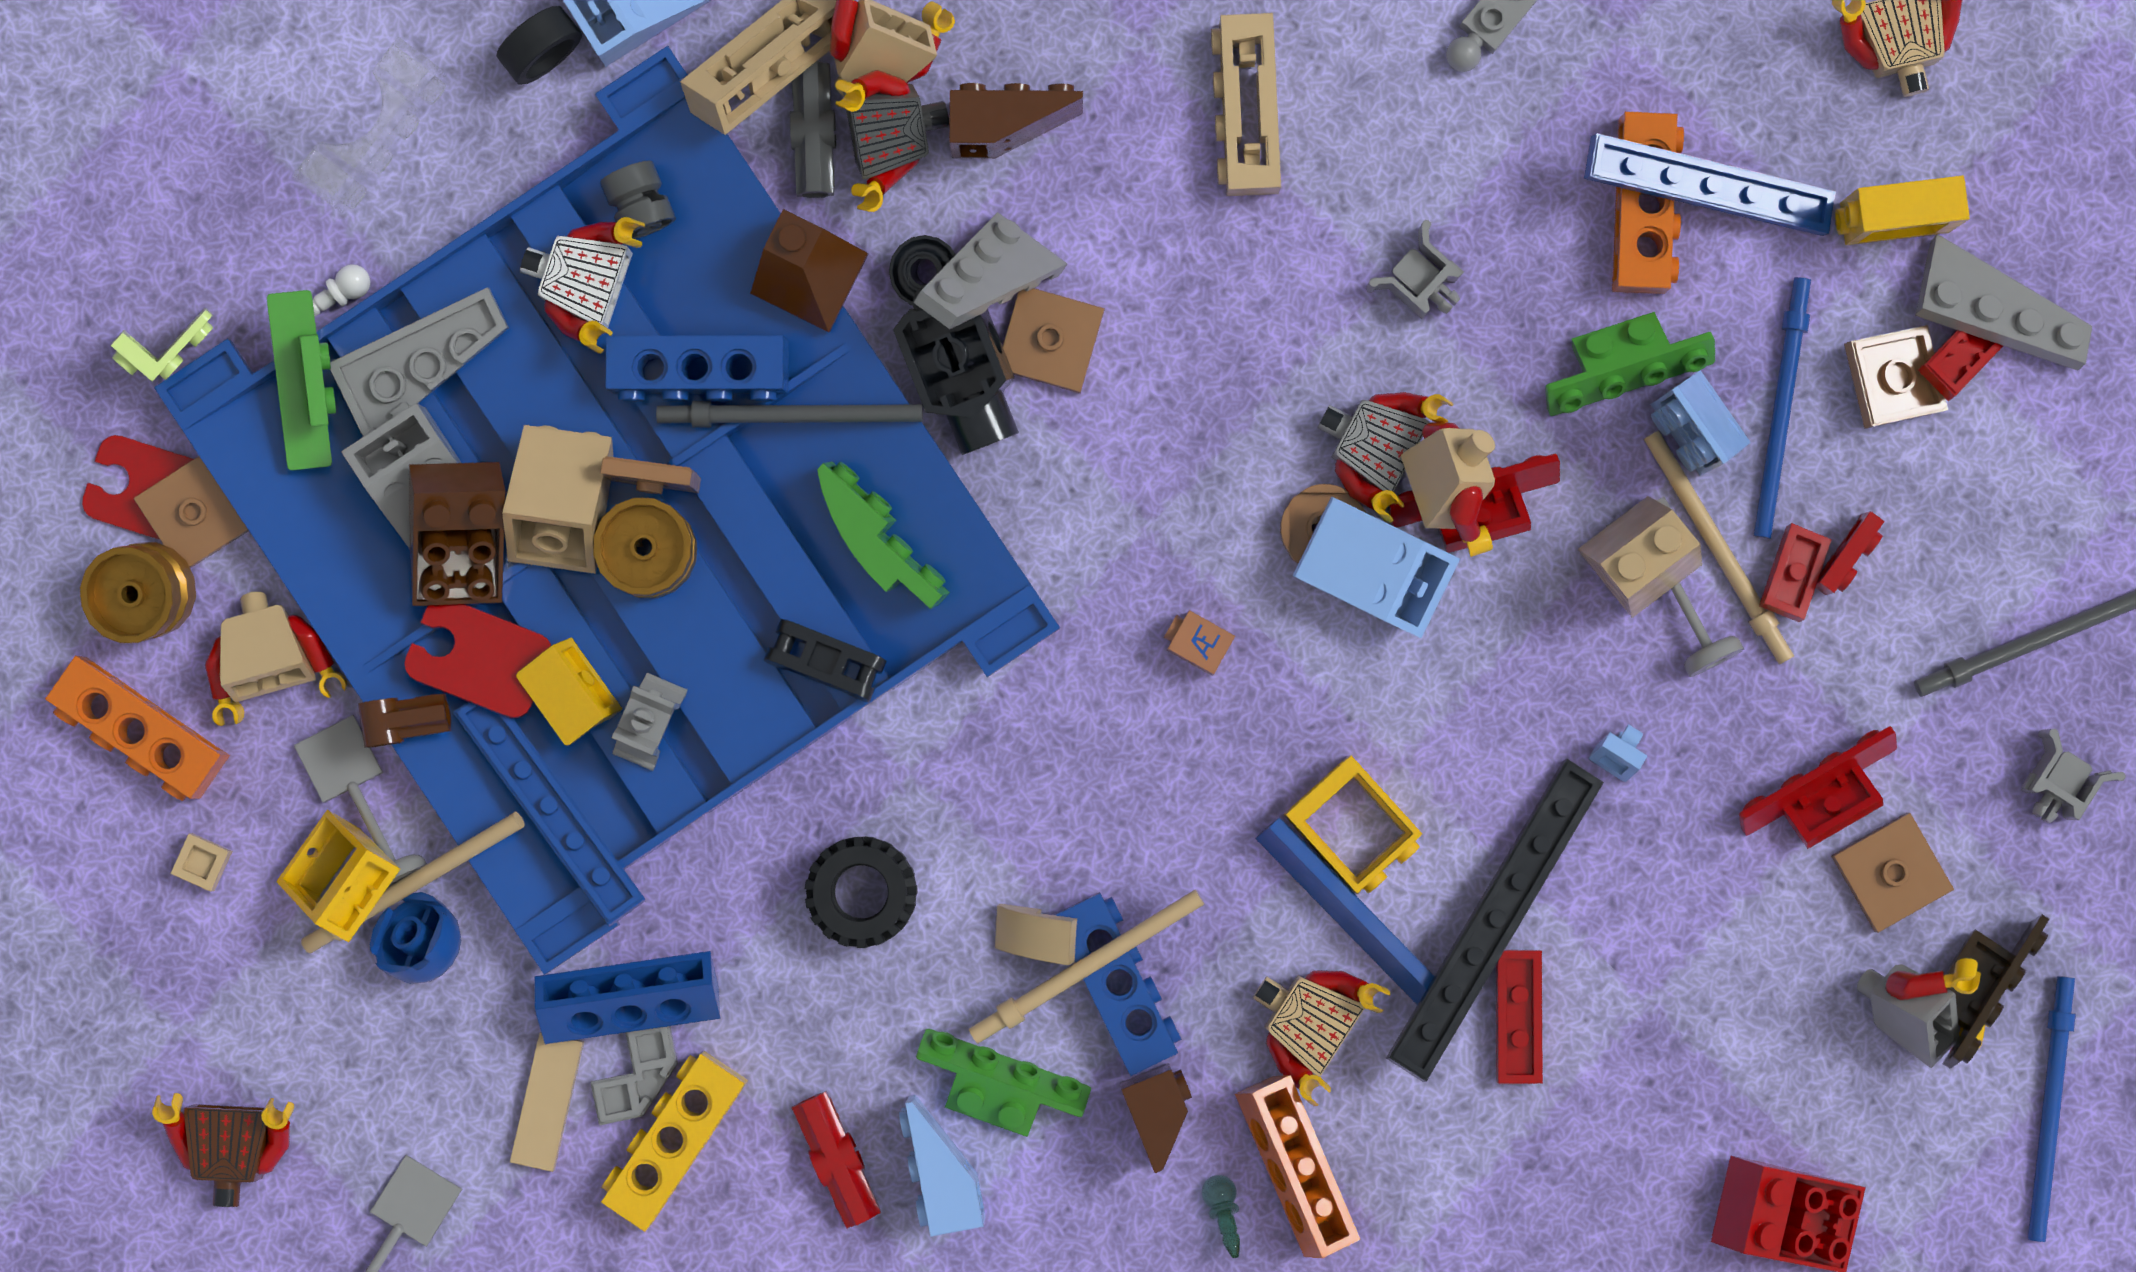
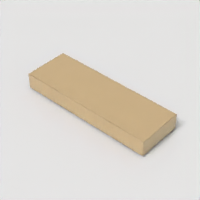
[510,1032,584,1172]

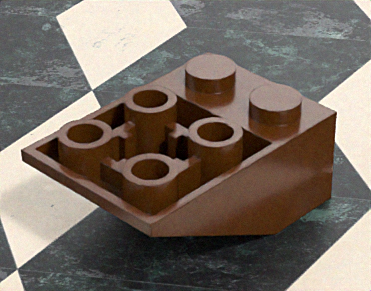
[949,83,1083,159]
[409,462,505,606]

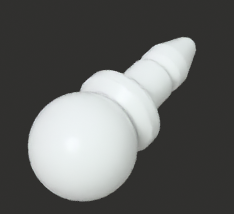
[313,264,370,317]

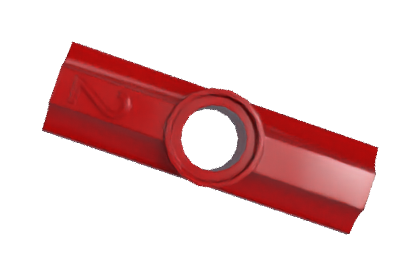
[791,1091,881,1229]

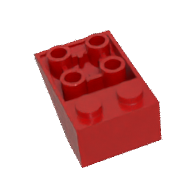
[1711,1156,1866,1272]

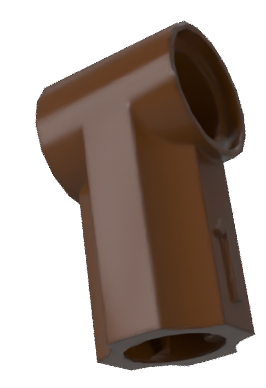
[358,694,451,748]

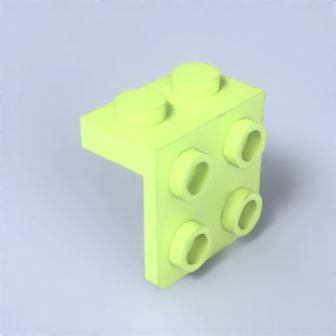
[111,308,213,382]

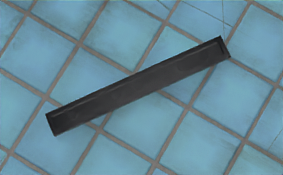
[1386,759,1604,1082]

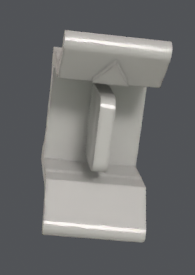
[1366,220,1464,319]
[612,673,688,771]
[2021,729,2126,823]

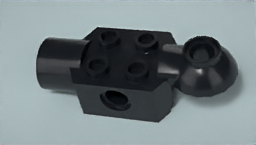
[889,235,1019,455]

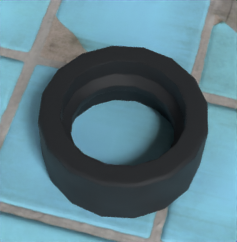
[496,6,582,85]

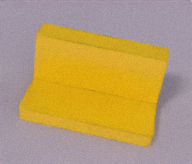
[516,637,622,745]

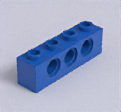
[605,335,789,402]
[1054,892,1182,1076]
[534,951,721,1044]

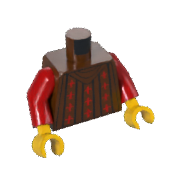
[152,1093,295,1207]

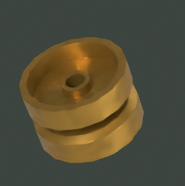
[593,498,697,598]
[80,542,196,643]

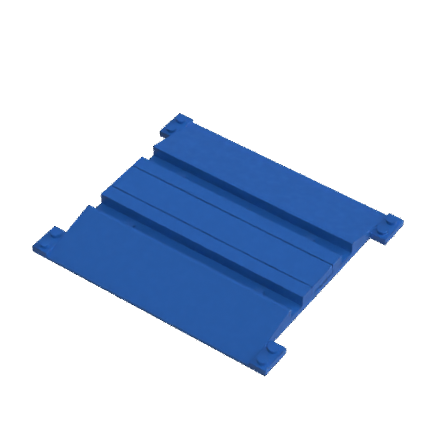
[154,45,1060,975]

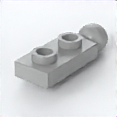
[1446,0,1537,72]

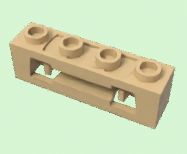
[680,0,836,135]
[1211,13,1281,196]

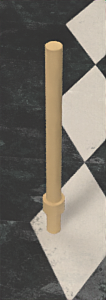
[1644,430,1794,665]
[301,812,525,954]
[969,889,1205,1044]

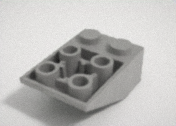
[341,403,461,549]

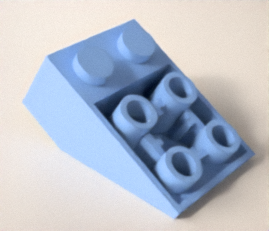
[563,0,711,67]
[1650,370,1751,476]
[1293,496,1460,638]
[899,1095,986,1237]

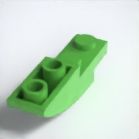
[817,461,950,609]

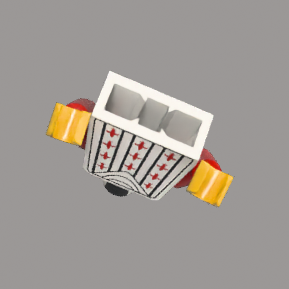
[520,217,645,354]

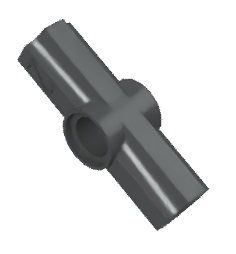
[790,61,836,198]

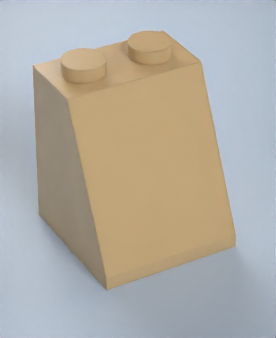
[502,425,613,574]
[1578,496,1702,618]

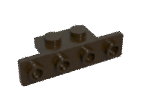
[1942,914,2049,1069]

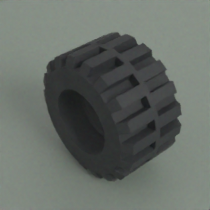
[804,836,918,948]

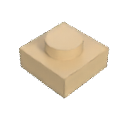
[170,833,233,892]

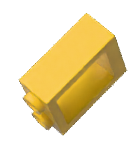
[1835,175,1970,245]
[1283,755,1423,894]
[276,809,400,942]

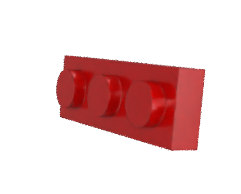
[1496,950,1543,1084]

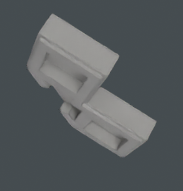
[590,1026,678,1125]

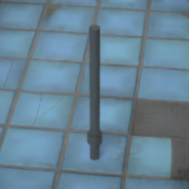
[656,401,923,428]
[1914,590,2136,697]

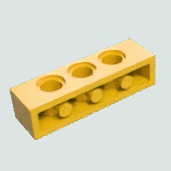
[601,1051,748,1232]

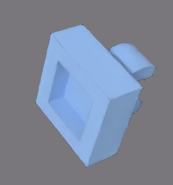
[1588,724,1647,782]

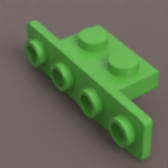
[267,290,336,470]
[1545,312,1715,416]
[916,1028,1091,1137]

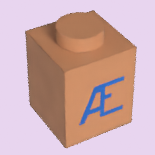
[1164,610,1235,676]

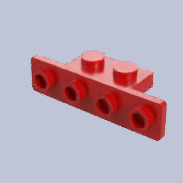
[1388,454,1560,553]
[1739,726,1897,849]

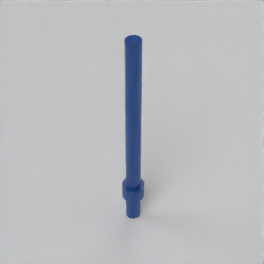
[1753,277,1811,539]
[2028,976,2076,1242]

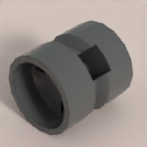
[600,160,676,239]

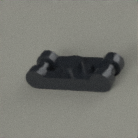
[763,619,887,702]

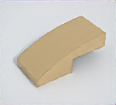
[995,904,1077,965]

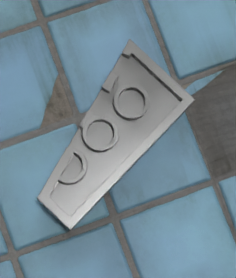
[914,212,1067,329]
[1915,234,2092,371]
[330,287,509,437]

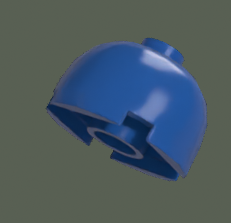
[370,892,462,984]

